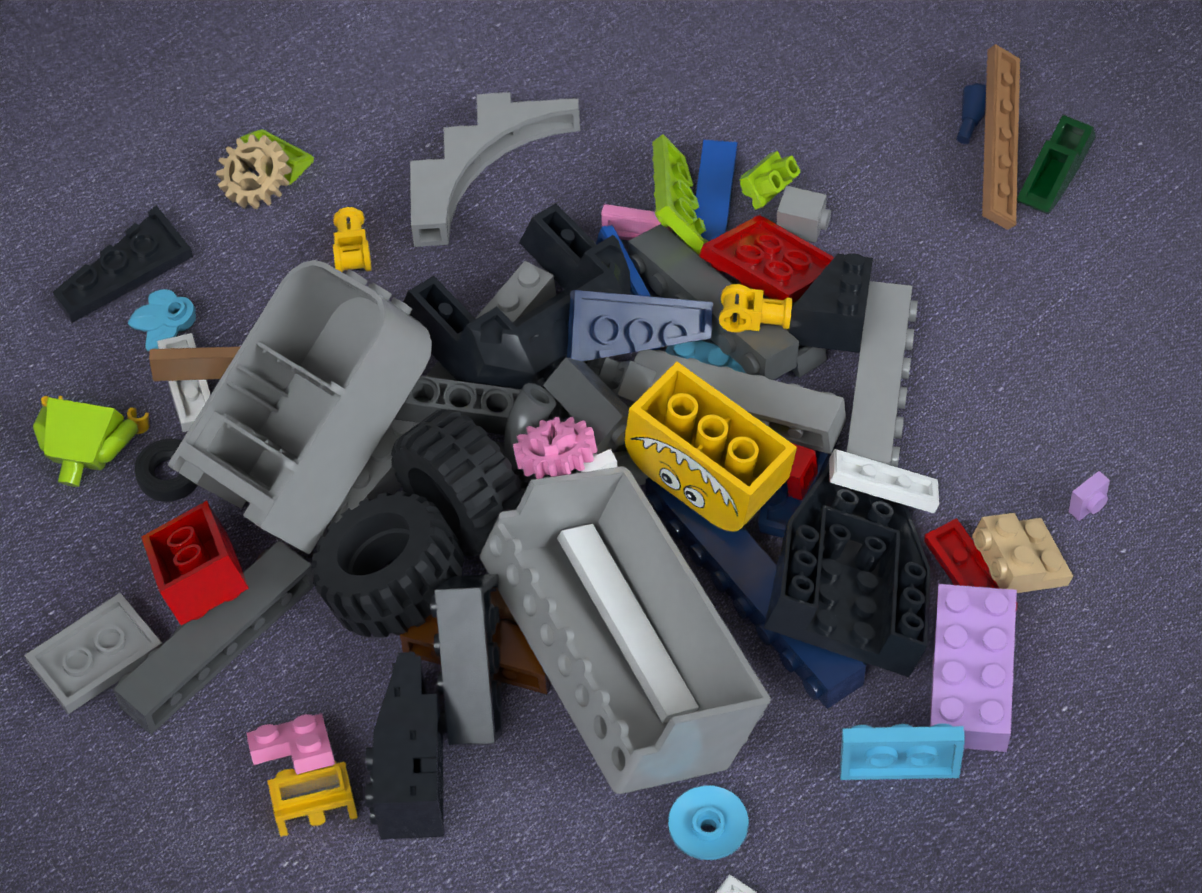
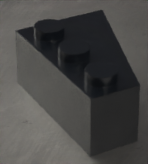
[789,253,873,353]

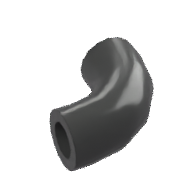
[504,383,556,488]

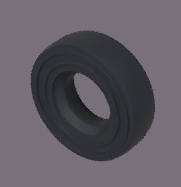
[135,439,197,502]

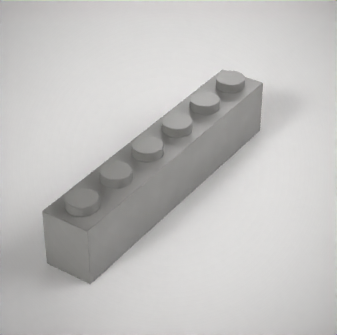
[847,281,918,468]
[633,349,846,454]

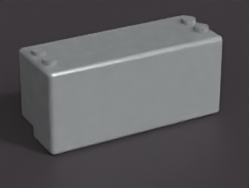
[480,467,771,794]

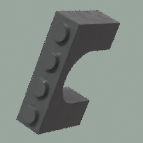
[496,357,629,492]

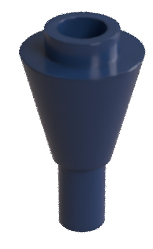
[956,83,986,144]

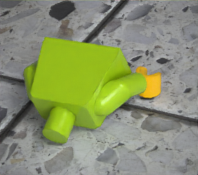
[33,396,150,487]

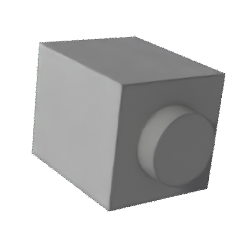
[776,186,831,243]

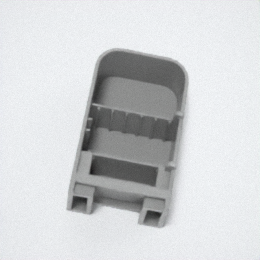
[168,260,432,555]

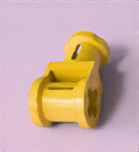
[333,207,372,273]
[719,284,792,333]

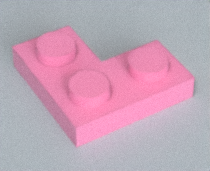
[246,713,335,775]

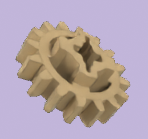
[216,134,292,209]

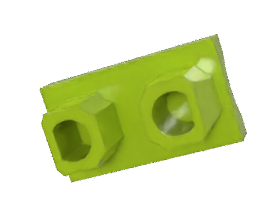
[739,151,800,210]

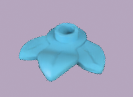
[128,289,196,351]

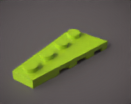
[652,134,709,255]

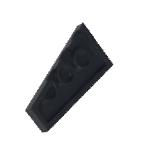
[53,205,193,323]

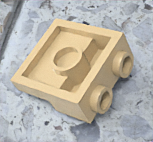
[972,513,1073,593]

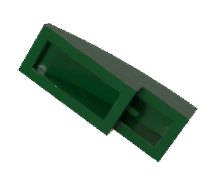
[1017,115,1096,215]

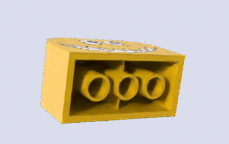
[625,361,797,531]

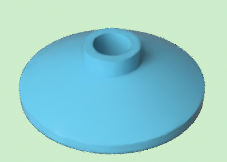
[668,786,749,860]

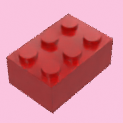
[141,501,249,626]

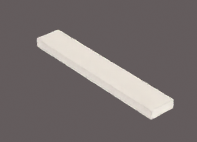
[557,524,699,723]

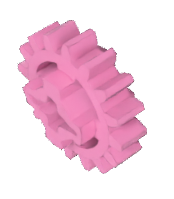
[513,417,597,479]

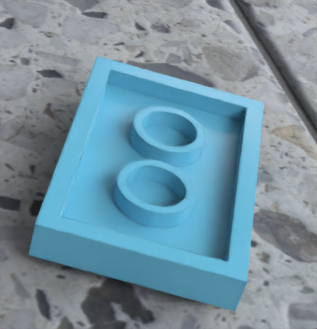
[840,723,965,780]

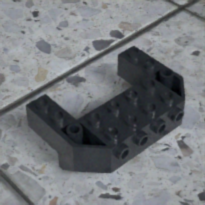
[403,203,631,390]

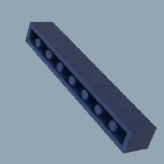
[645,477,865,709]

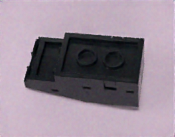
[365,652,444,840]

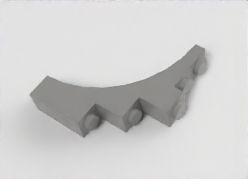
[410,92,580,247]

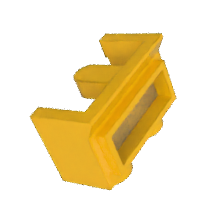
[267,760,358,837]

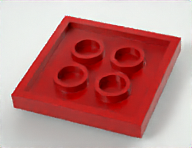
[699,215,834,303]

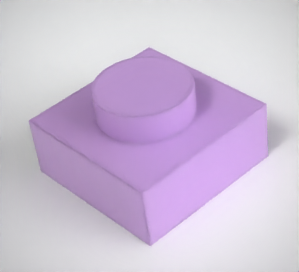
[1069,471,1110,521]

